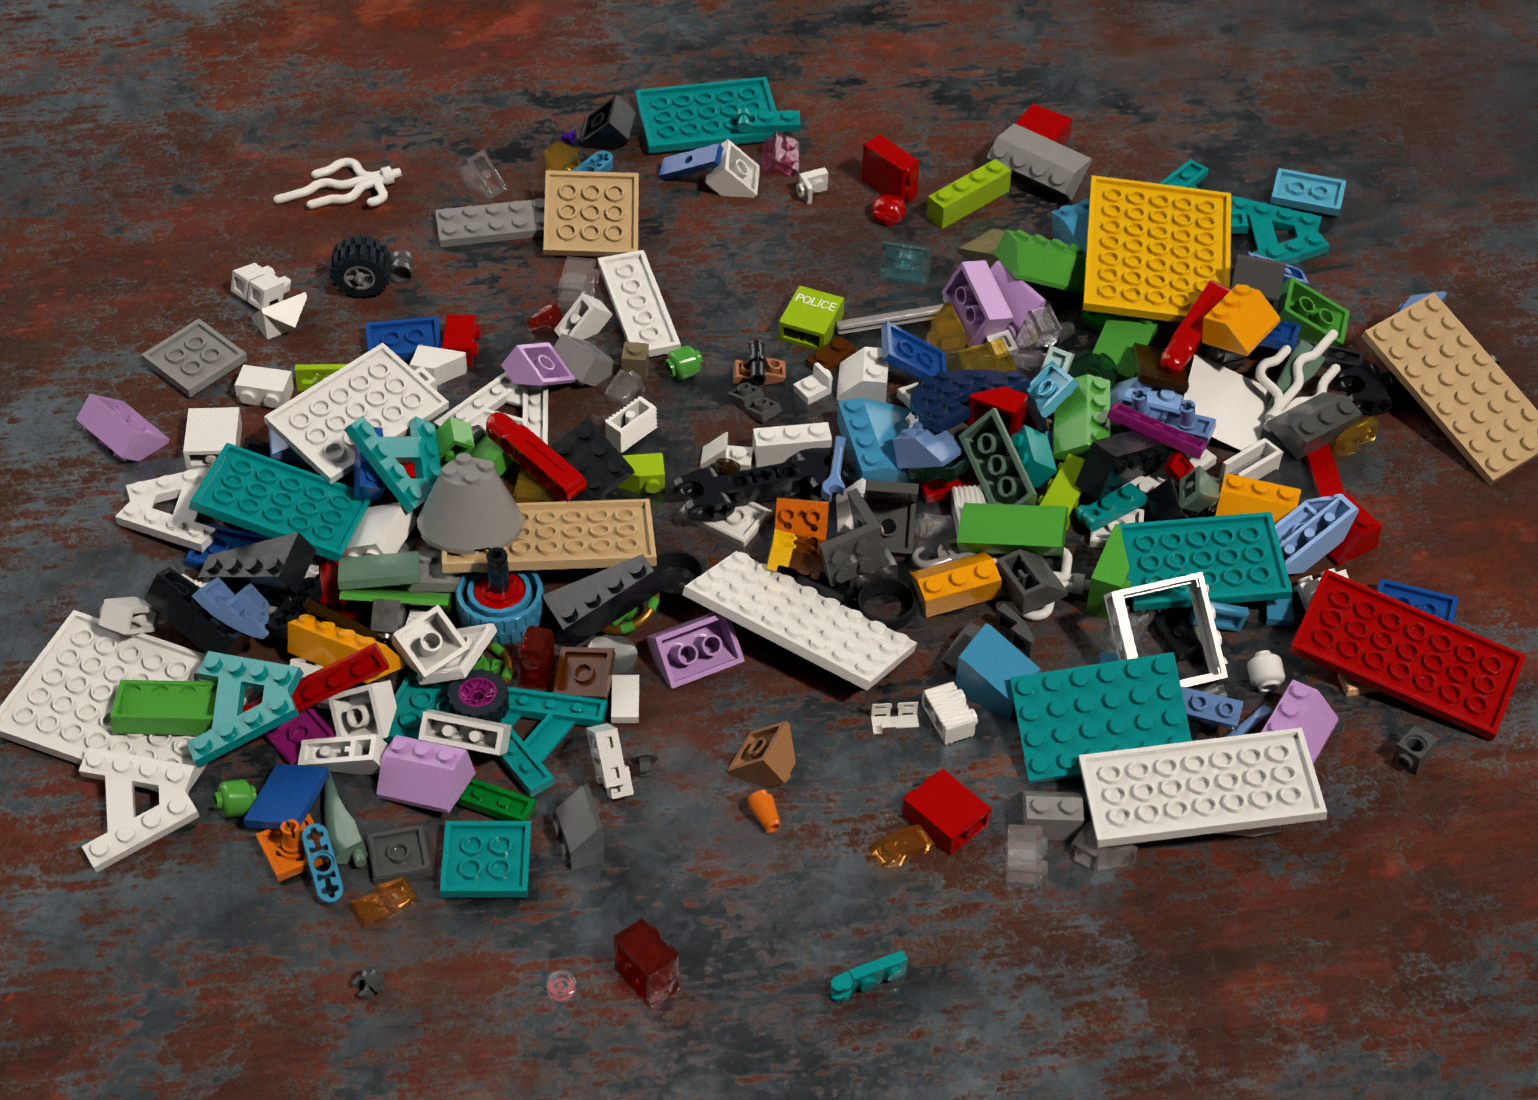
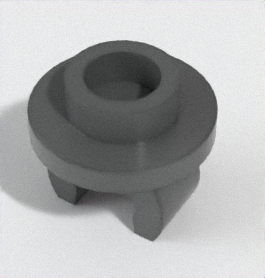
[630,748,658,778]
[352,967,385,1000]

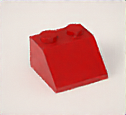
[967,386,1028,438]
[1326,494,1382,567]

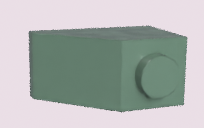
[1179,465,1219,512]

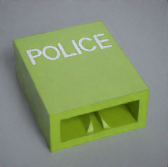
[778,285,845,350]

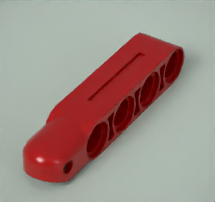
[1159,279,1232,375]
[486,412,587,502]

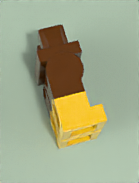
[766,529,826,580]

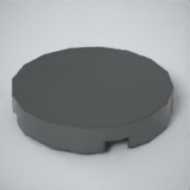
[587,634,638,681]

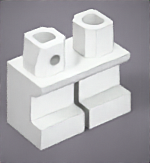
[231,263,291,310]

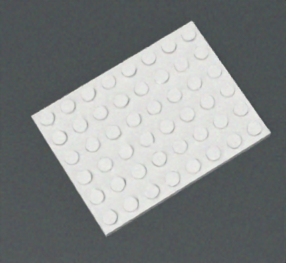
[0,610,256,792]

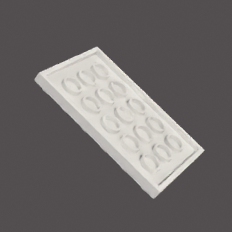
[264,343,449,485]

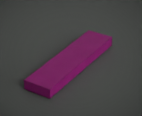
[1106,402,1208,459]

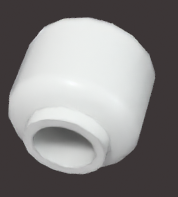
[1247,650,1285,692]

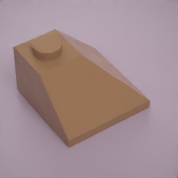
[727,720,796,788]

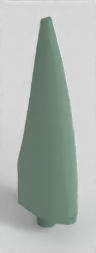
[1264,340,1325,422]
[324,769,369,867]

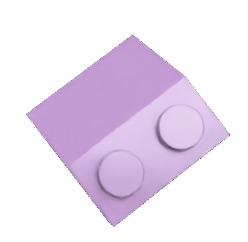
[501,342,576,386]

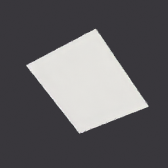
[1183,353,1271,451]

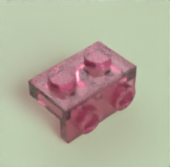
[762,131,799,177]

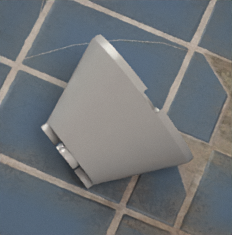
[417,453,523,554]

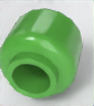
[665,345,703,381]
[213,779,257,818]

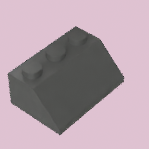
[1266,392,1362,460]

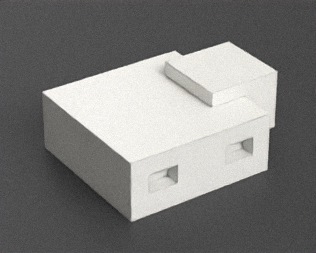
[586,723,634,799]

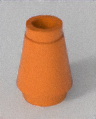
[747,790,782,833]

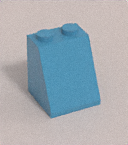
[955,623,1040,720]

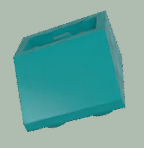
[1011,425,1057,488]

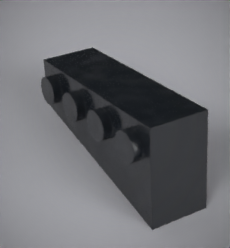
[542,554,665,647]

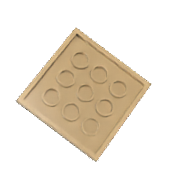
[543,170,639,257]

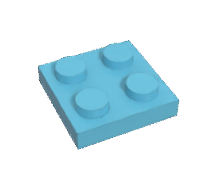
[1025,361,1079,419]

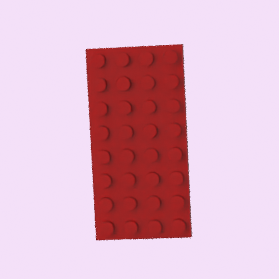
[1289,569,1526,741]

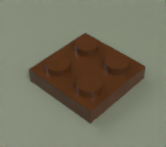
[553,647,616,701]

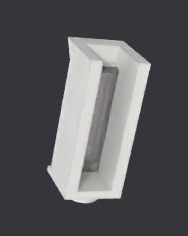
[1218,438,1283,485]

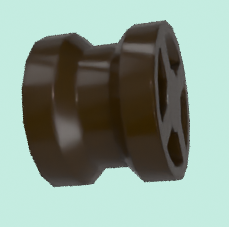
[715,458,741,476]

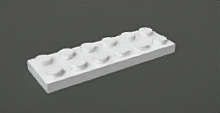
[598,250,681,357]

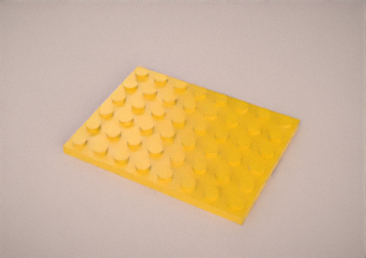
[1082,175,1231,323]

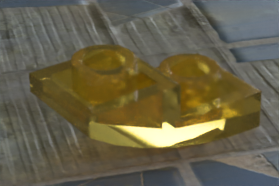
[1333,416,1379,459]

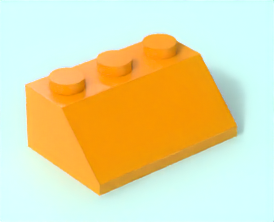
[1202,284,1280,356]
[1215,473,1301,524]
[910,552,1002,618]

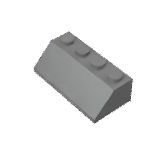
[987,123,1093,201]

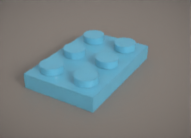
[1270,168,1346,216]

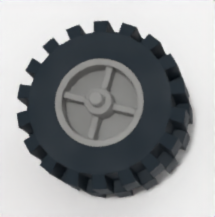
[329,235,392,298]

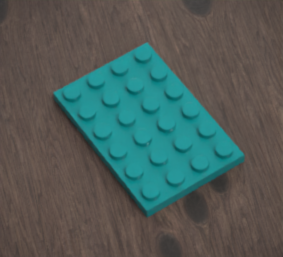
[635,77,783,153]
[189,443,372,562]
[1117,512,1293,611]
[1010,652,1192,784]

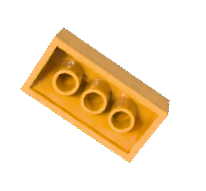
[288,614,405,683]

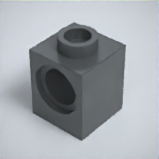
[1392,725,1438,776]

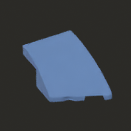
[192,577,269,639]

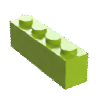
[926,159,1012,229]
[1037,454,1087,532]

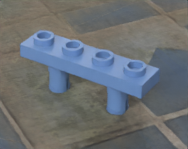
[1118,388,1216,443]
[1181,686,1244,730]

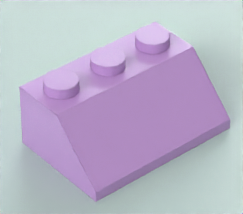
[942,260,1014,349]
[990,260,1046,347]
[76,394,170,462]
[646,612,745,689]
[1262,680,1339,765]
[376,735,476,814]

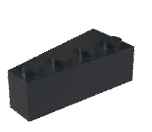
[1075,430,1170,501]
[198,532,316,595]
[144,567,252,656]

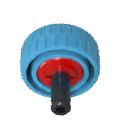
[455,547,545,645]

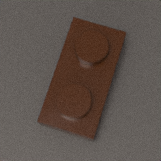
[805,335,856,372]

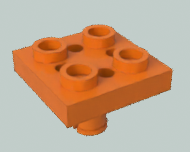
[775,498,829,543]
[255,813,330,882]

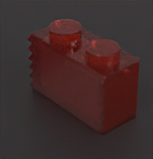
[518,625,555,689]

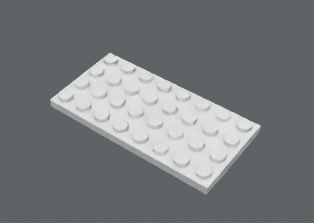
[682,551,917,691]
[1079,728,1327,848]

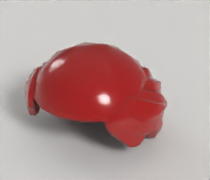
[871,194,906,227]

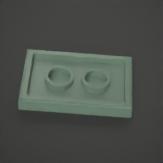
[338,551,420,590]

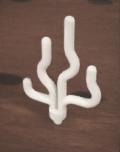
[273,158,402,209]
[1256,329,1340,432]
[993,547,1091,621]

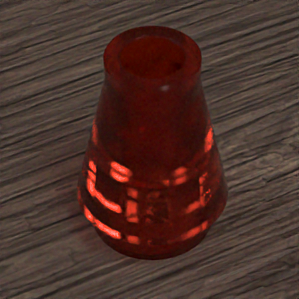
[525,303,563,332]

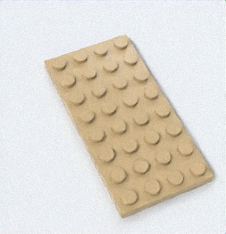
[1361,292,1538,485]
[442,499,657,574]

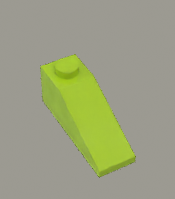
[617,453,665,493]

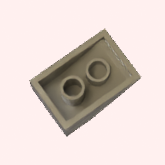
[959,228,1005,269]

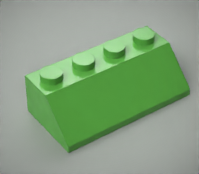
[993,229,1086,294]
[1052,374,1110,461]

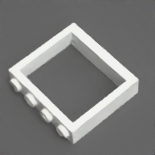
[1103,572,1228,687]

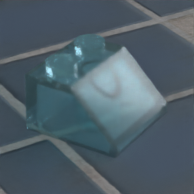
[880,240,932,286]

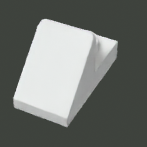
[700,432,753,471]

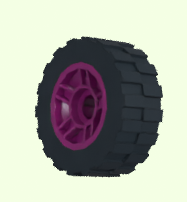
[447,669,509,723]

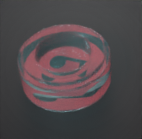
[546,970,576,1001]

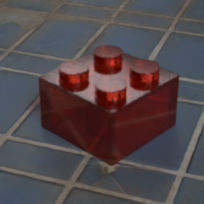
[614,918,680,1009]

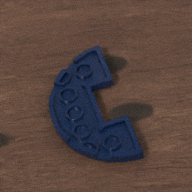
[910,369,1031,433]

